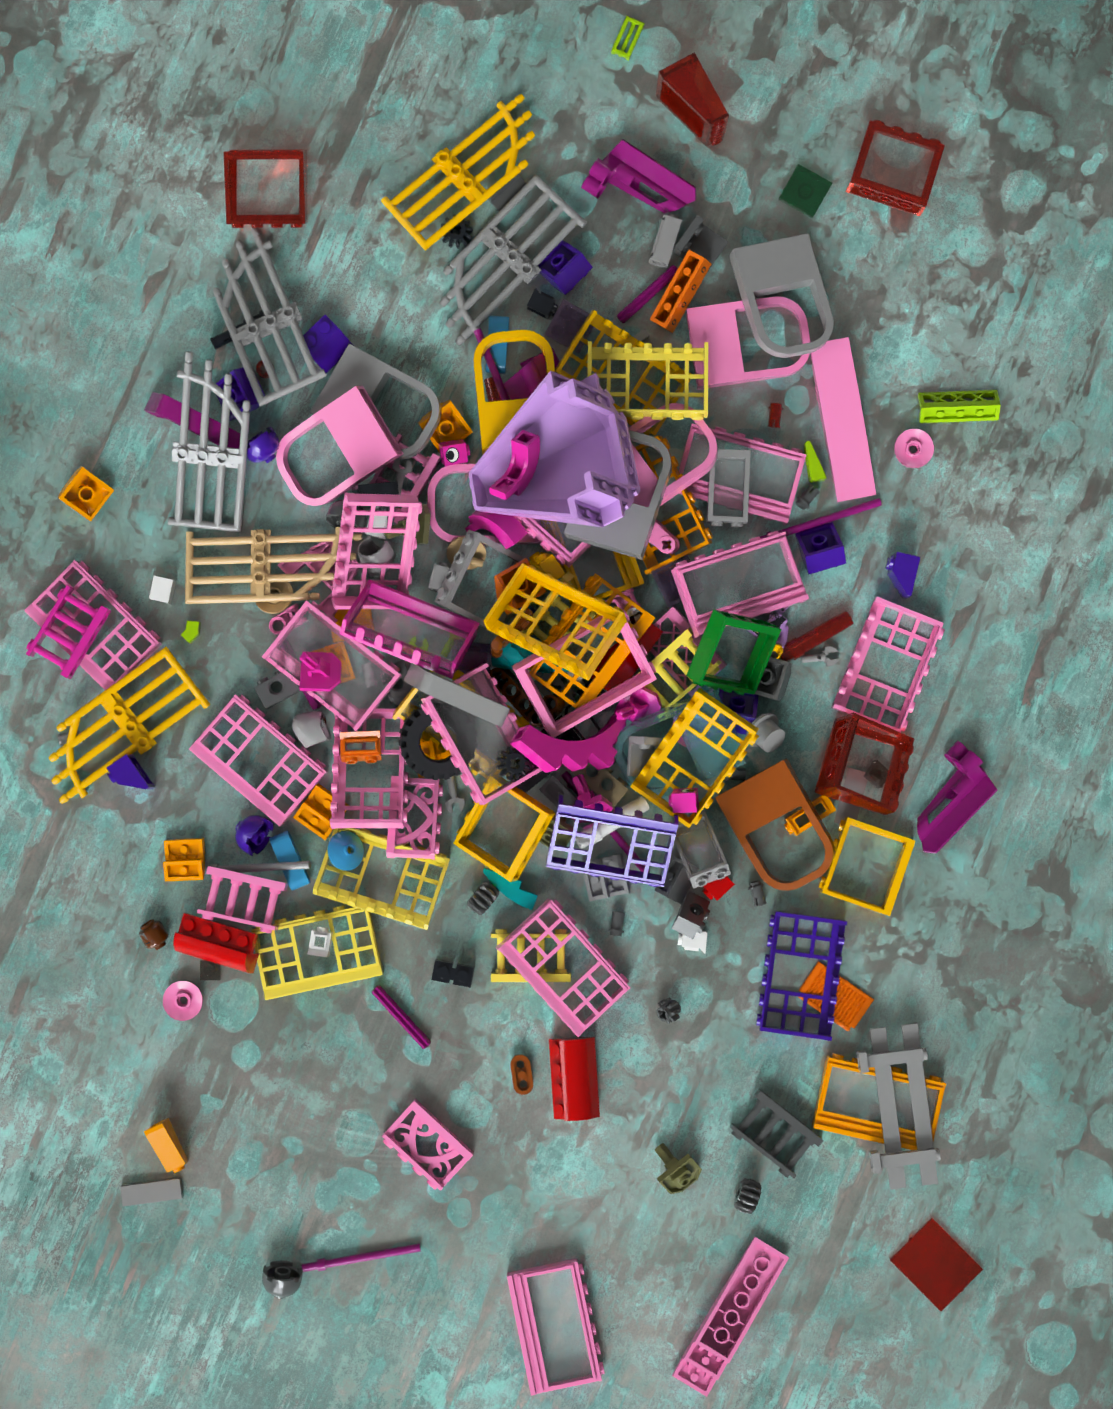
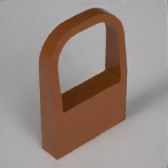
[715,758,835,891]

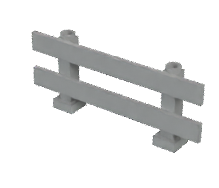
[856,1023,941,1190]

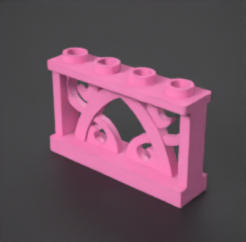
[386,776,443,860]
[382,1098,474,1191]

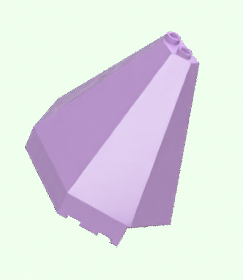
[468,370,641,527]

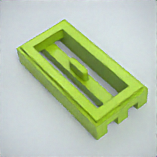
[611,16,645,61]

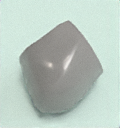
[358,535,396,578]
[292,711,331,748]

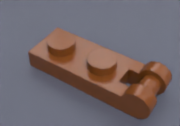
[491,608,533,658]

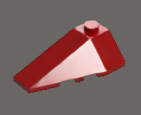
[591,623,663,691]

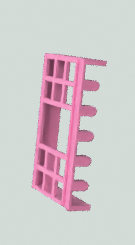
[331,492,422,610]
[24,560,162,690]
[831,597,945,734]
[189,695,328,826]
[330,709,409,829]
[496,899,630,1037]

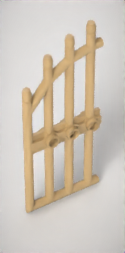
[185,527,362,604]

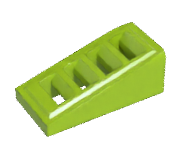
[803,441,827,483]

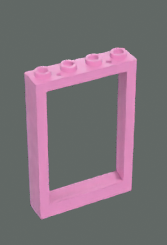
[512,610,657,738]

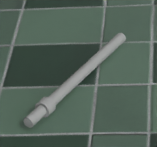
[205,861,311,874]

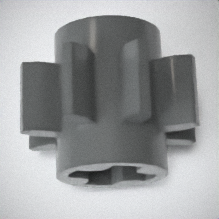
[657,997,681,1024]

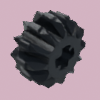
[440,215,473,249]
[496,746,530,780]

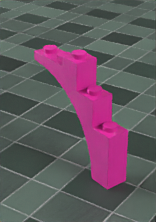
[510,714,627,773]

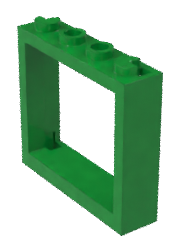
[686,609,782,695]

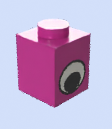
[439,439,470,466]
[669,788,699,813]

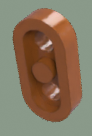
[510,1054,533,1095]

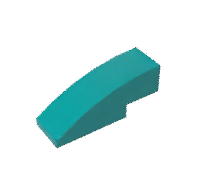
[483,868,538,911]

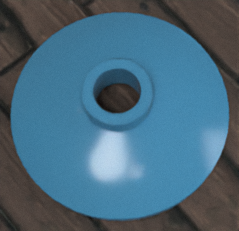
[327,831,364,871]

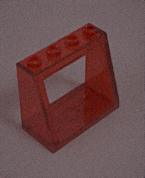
[656,52,729,147]
[846,120,945,216]
[224,149,307,228]
[814,712,914,815]

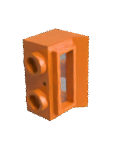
[340,730,382,764]

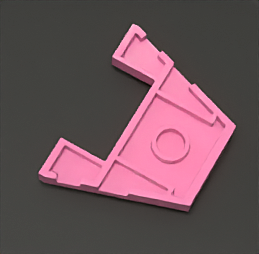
[277,542,359,617]

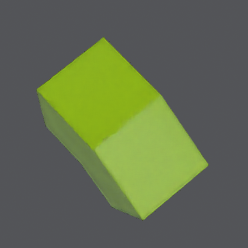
[181,621,201,644]

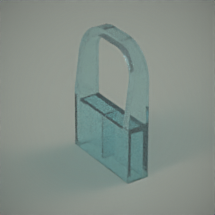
[615,689,748,797]

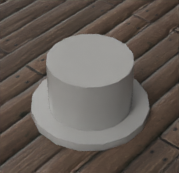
[746,713,785,752]

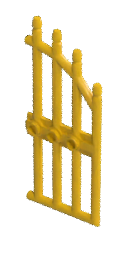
[381,94,535,251]
[48,646,211,804]

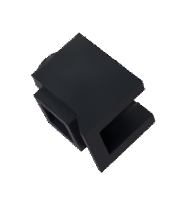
[527,288,558,319]

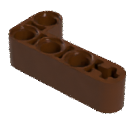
[489,667,565,728]

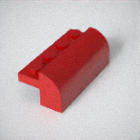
[173,913,259,973]
[549,1037,600,1121]

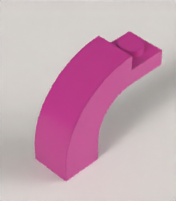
[489,430,540,500]
[465,510,528,549]

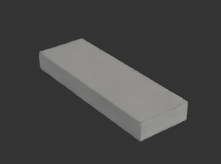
[120,1178,183,1206]

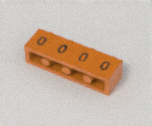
[650,250,712,333]

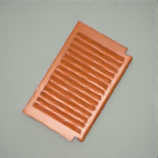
[798,961,874,1031]

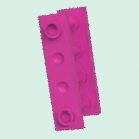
[26,585,111,679]

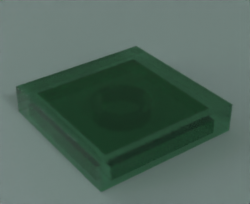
[778,164,832,219]

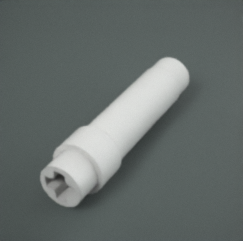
[575,796,649,849]

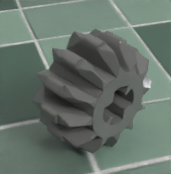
[467,881,499,915]
[734,1178,762,1214]

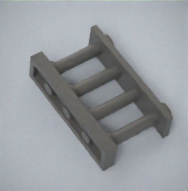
[730,1089,824,1178]

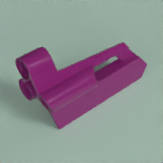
[581,139,696,213]
[503,348,560,400]
[917,741,998,854]

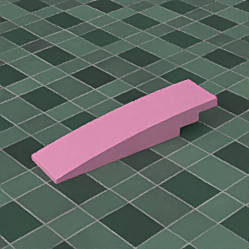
[810,337,876,502]
[672,1237,789,1397]

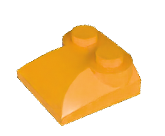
[418,400,473,453]
[58,466,114,522]

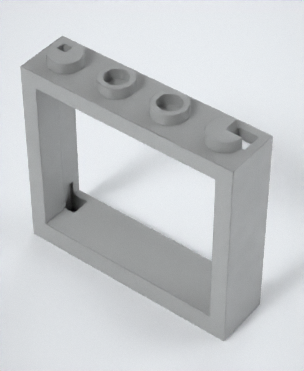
[434,530,529,629]

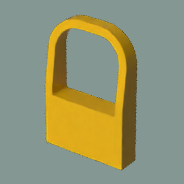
[474,330,555,455]

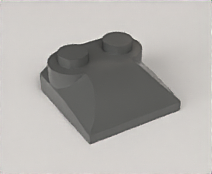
[755,657,791,701]

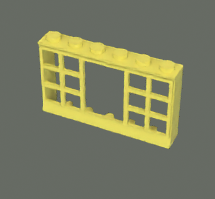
[587,341,708,420]
[313,828,450,930]
[251,905,384,1000]

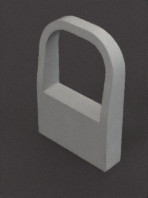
[729,234,834,358]
[310,344,441,459]
[564,430,672,560]

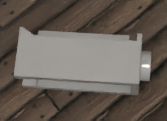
[649,213,682,269]

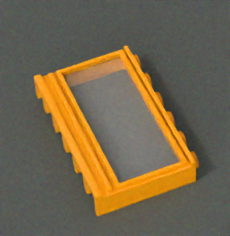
[812,1053,946,1150]

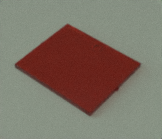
[890,1218,983,1311]

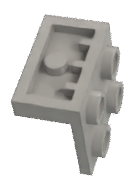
[627,736,675,777]

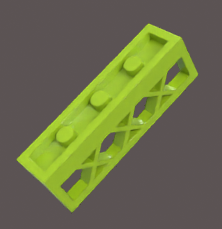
[918,390,1001,423]

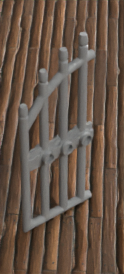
[439,174,587,346]
[213,227,327,407]
[168,351,251,533]

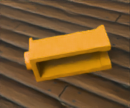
[784,793,836,836]

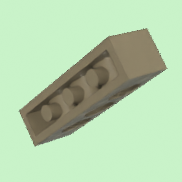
[562,763,629,808]

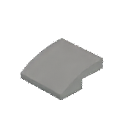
[583,853,631,901]

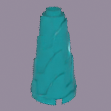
[492,635,569,674]

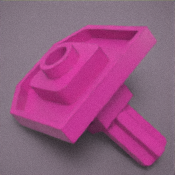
[299,652,342,691]
[614,687,662,726]
[571,774,613,823]

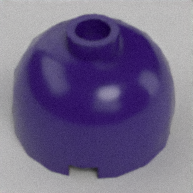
[247,426,279,463]
[235,815,273,856]

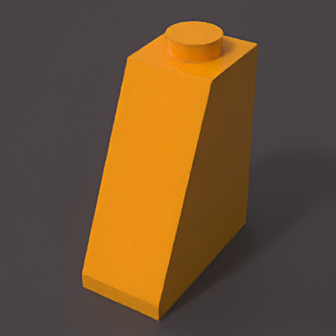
[144,1118,188,1173]

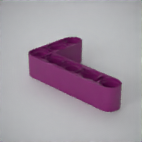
[144,392,240,448]

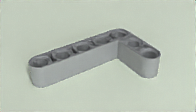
[404,663,510,727]

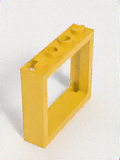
[453,775,555,882]
[818,817,915,916]

